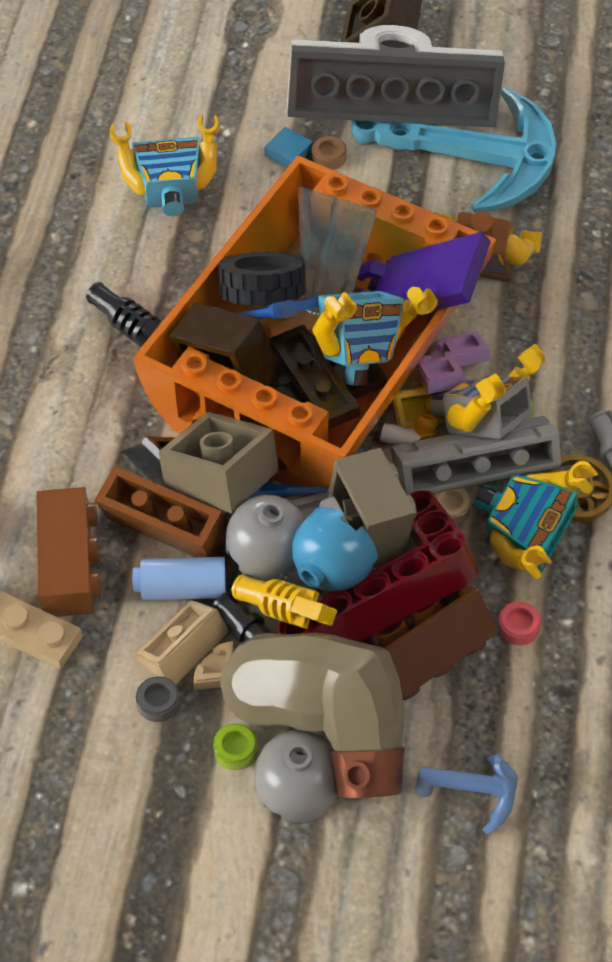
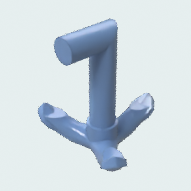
[415,754,518,835]

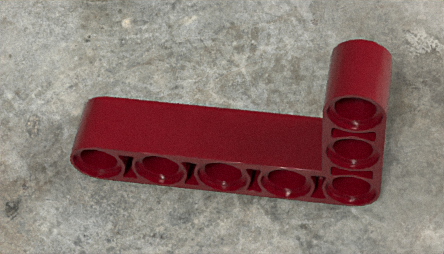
[277,490,479,642]

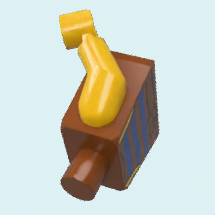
[435,212,543,282]

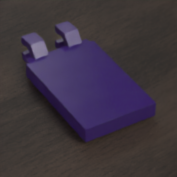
[353,232,491,315]

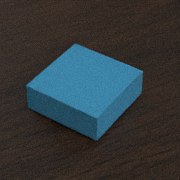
[264,127,313,167]

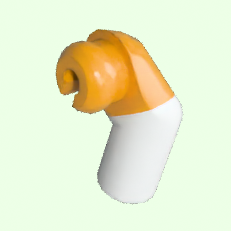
[380,414,438,445]

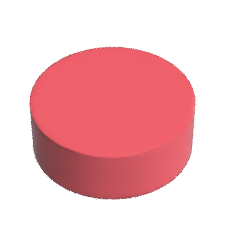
[498,601,541,645]

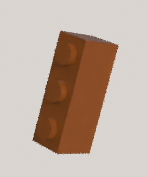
[94,466,228,557]
[36,487,101,617]

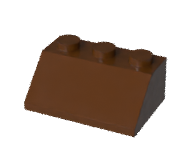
[361,586,499,700]

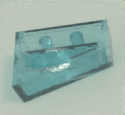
[298,187,377,316]

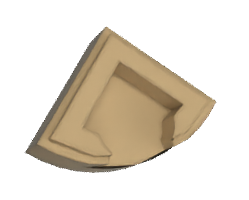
[194,641,234,690]

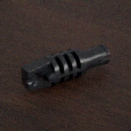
[86,282,162,347]

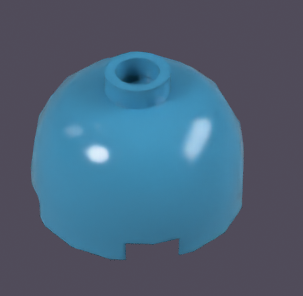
[292,507,378,592]

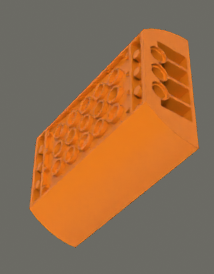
[133,155,496,489]

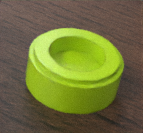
[213,723,258,770]

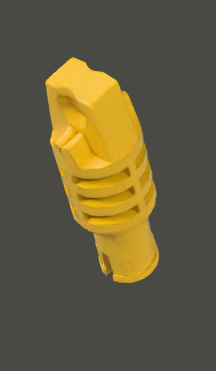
[232,574,337,629]

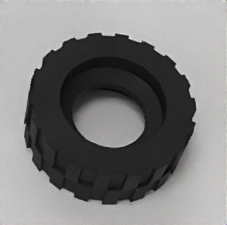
[218,251,305,306]

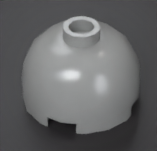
[225,495,305,580]
[254,730,338,823]

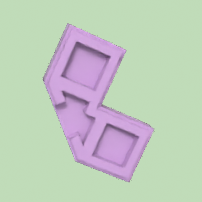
[416,331,490,394]

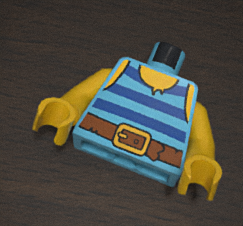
[110,114,220,216]
[312,287,438,386]

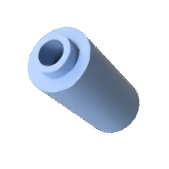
[132,557,226,601]

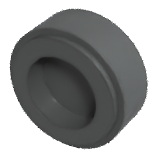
[136,676,180,722]

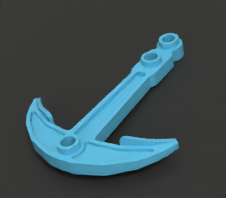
[352,88,556,213]

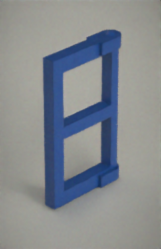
[229,294,331,319]

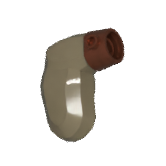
[220,633,405,798]

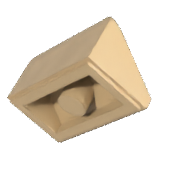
[134,600,229,684]

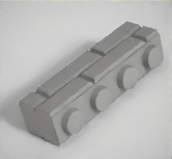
[391,416,561,494]

